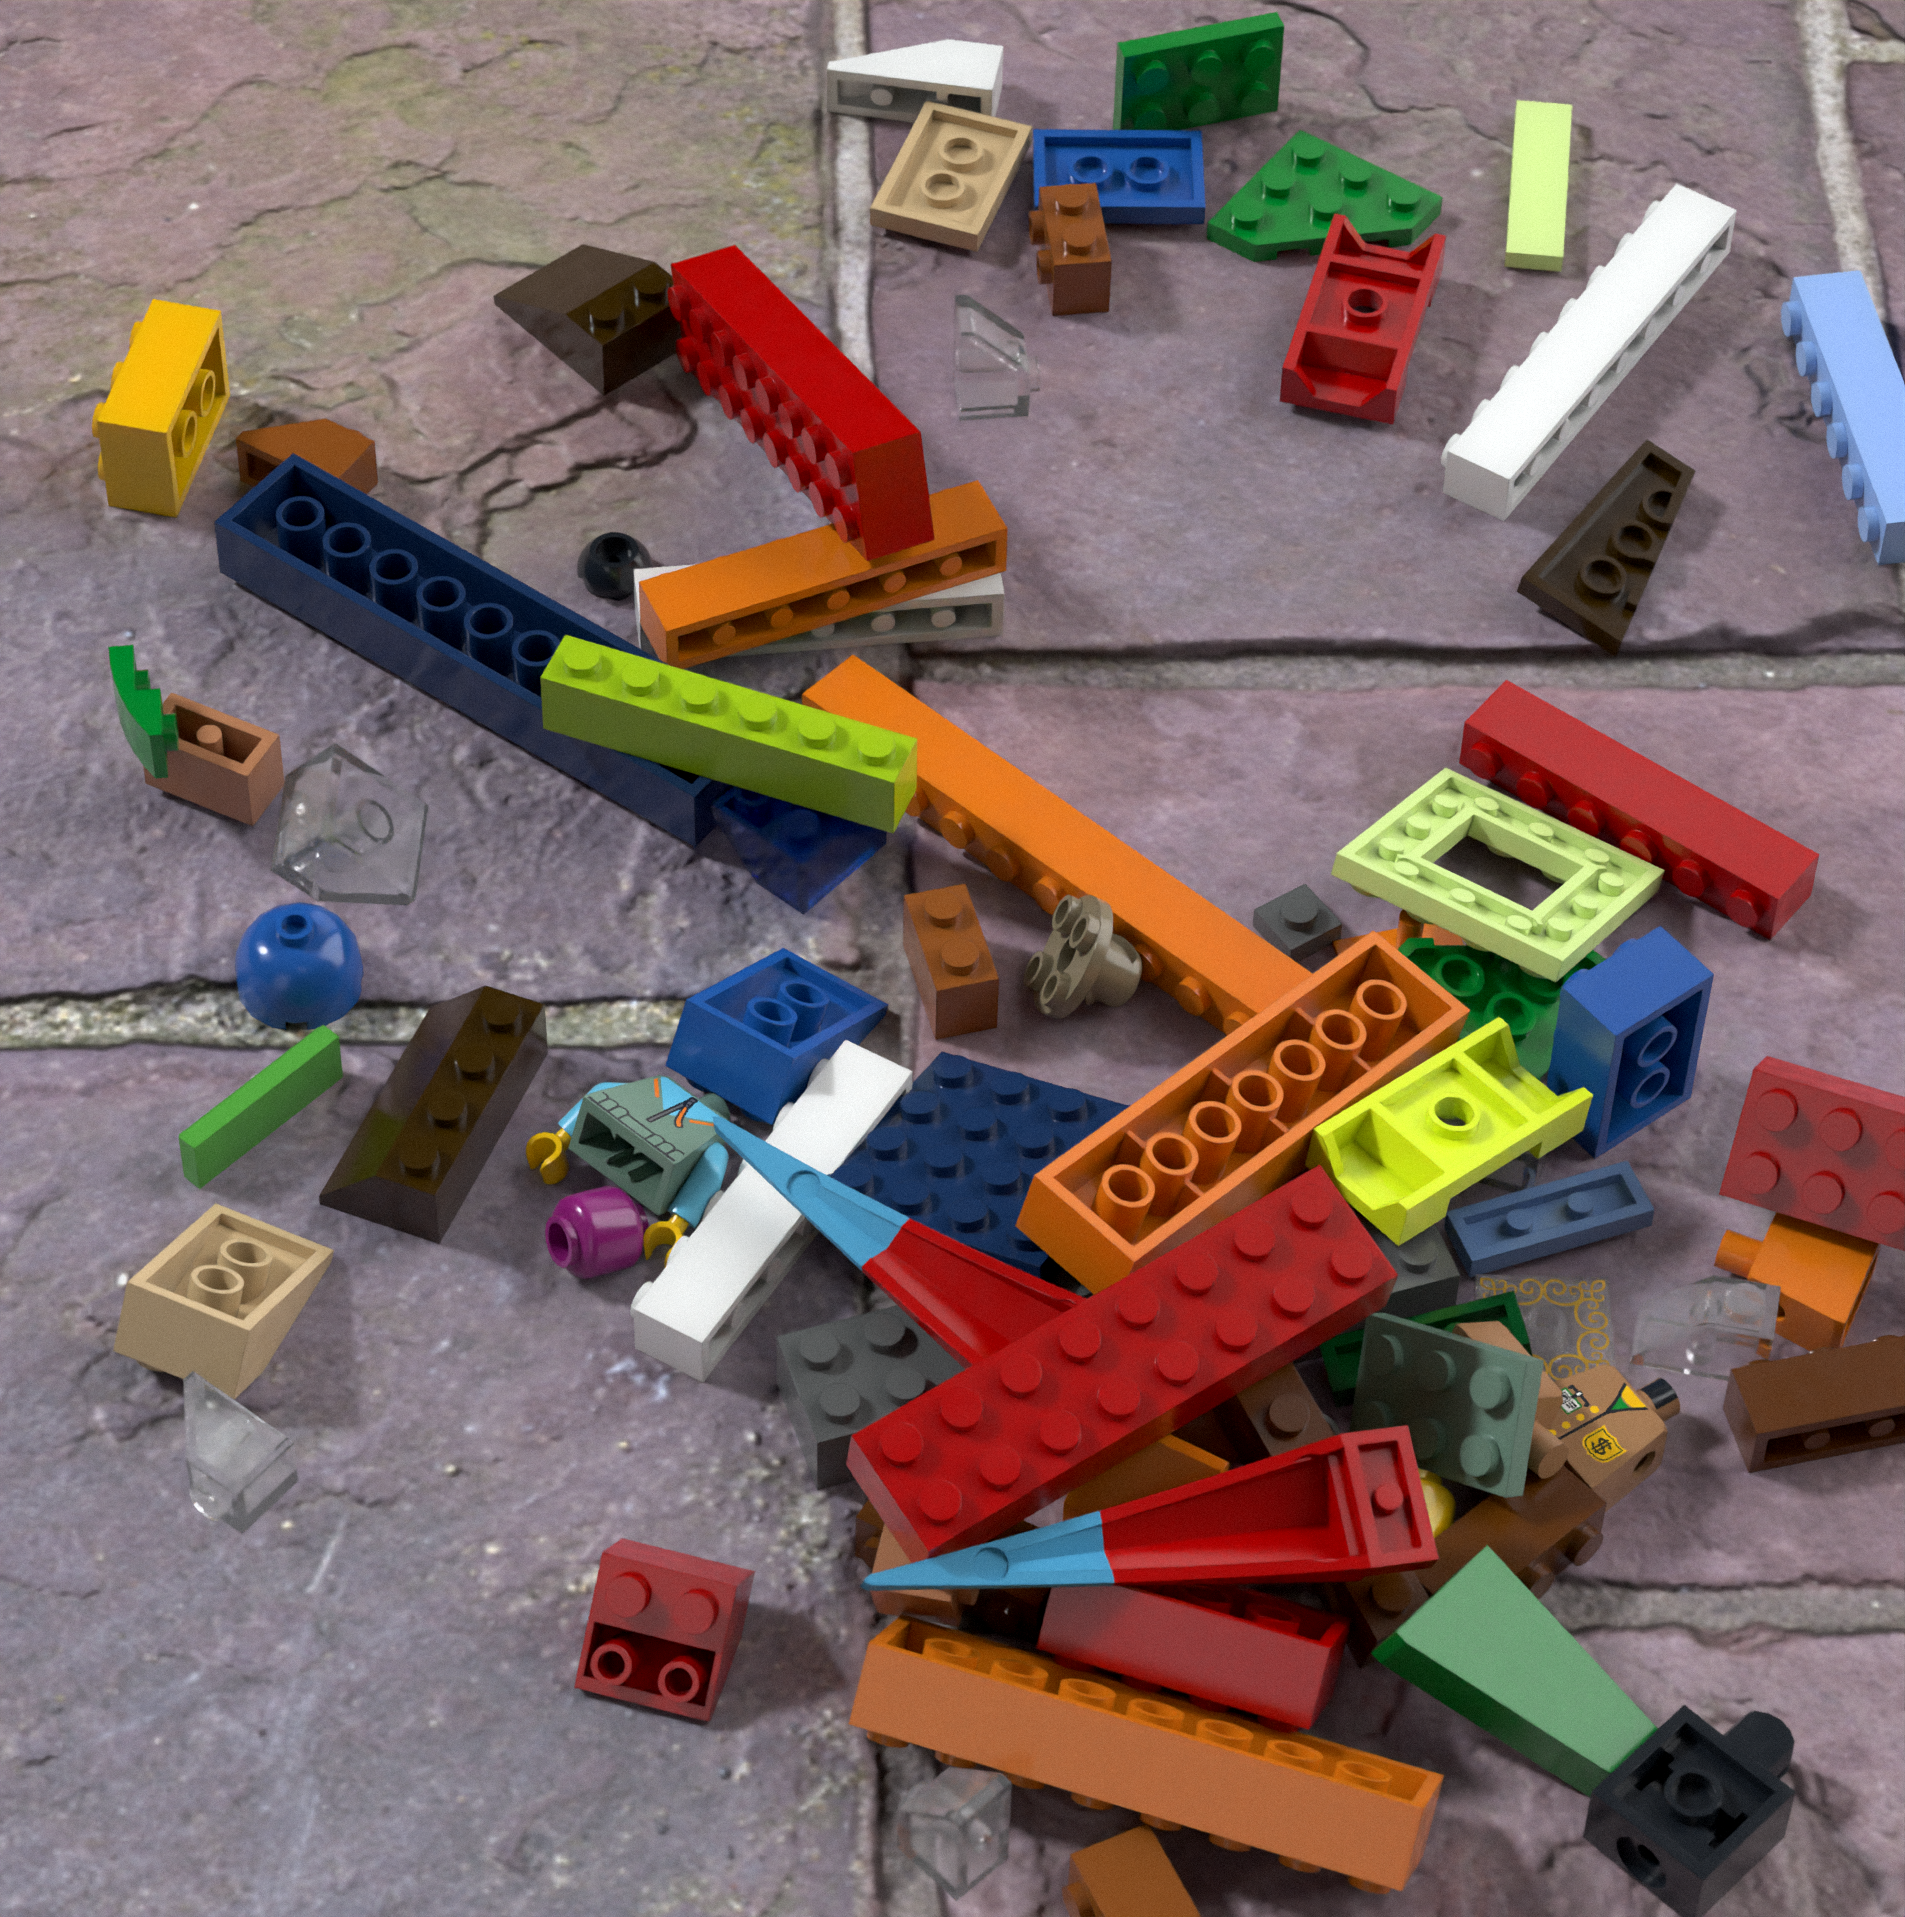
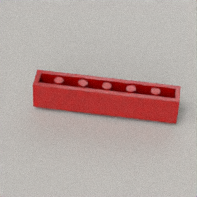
[1459,680,1819,940]

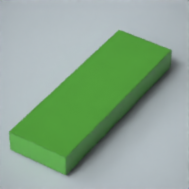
[178,1025,343,1189]

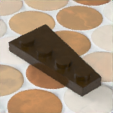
[1516,439,1696,657]

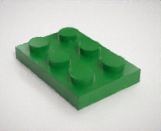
[1113,12,1285,130]

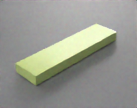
[1504,100,1572,272]

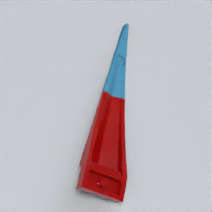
[713,1117,1087,1369]
[860,1425,1439,1591]

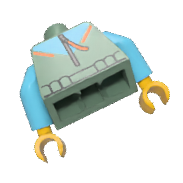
[526,1075,730,1268]

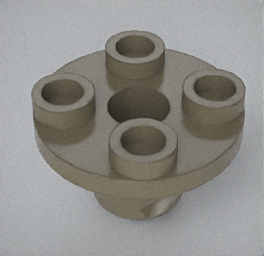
[1023,895,1142,1019]

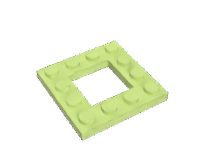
[1331,767,1665,982]

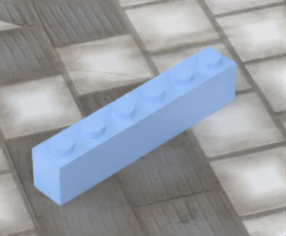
[1781,270,1905,565]

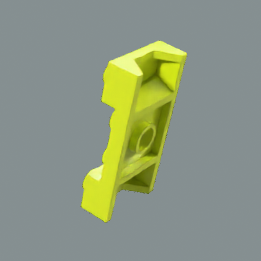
[1305,1017,1593,1246]

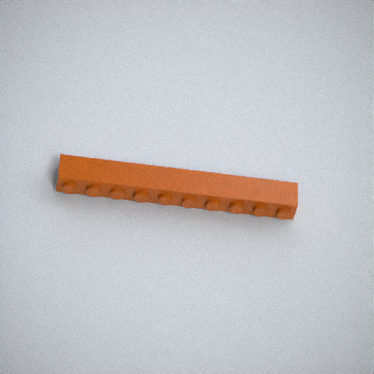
[802,654,1313,1036]

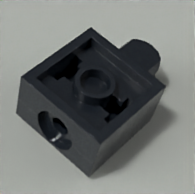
[1583,1705,1795,1917]

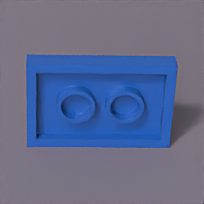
[1033,129,1206,225]

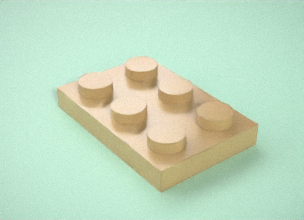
[870,100,1032,252]

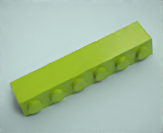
[540,635,917,834]

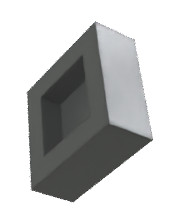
[1253,884,1342,962]

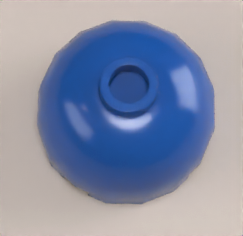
[235,902,364,1030]

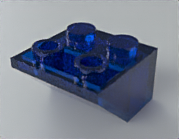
[709,785,887,915]

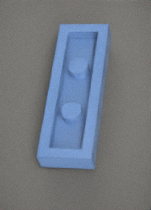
[1444,1160,1654,1277]

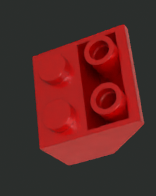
[574,1538,755,1722]

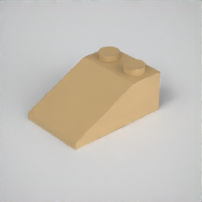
[113,1203,334,1399]

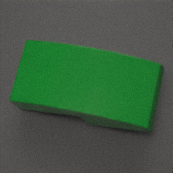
[108,645,179,779]

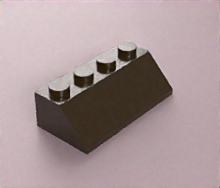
[319,985,548,1244]

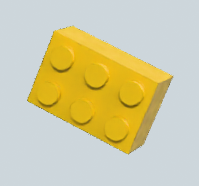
[92,299,230,518]

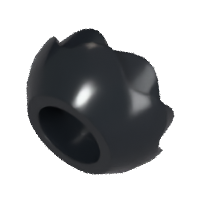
[577,532,653,601]

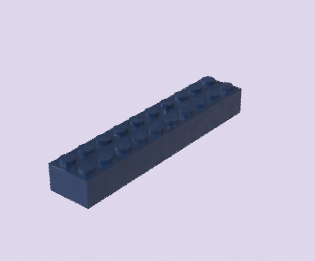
[214,453,752,847]

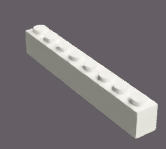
[1441,184,1737,521]

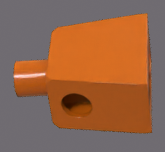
[1714,1212,1881,1351]

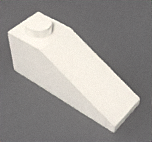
[827,39,1003,123]

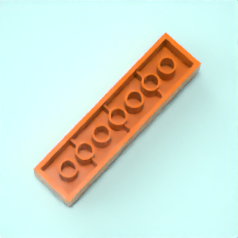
[1015,930,1471,1295]
[849,1614,1444,1894]

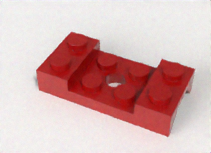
[1279,213,1446,424]

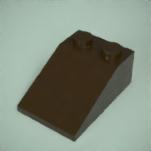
[494,244,682,396]

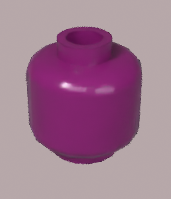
[545,1186,649,1279]

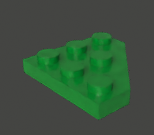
[1206,130,1443,262]
[1398,938,1606,1082]

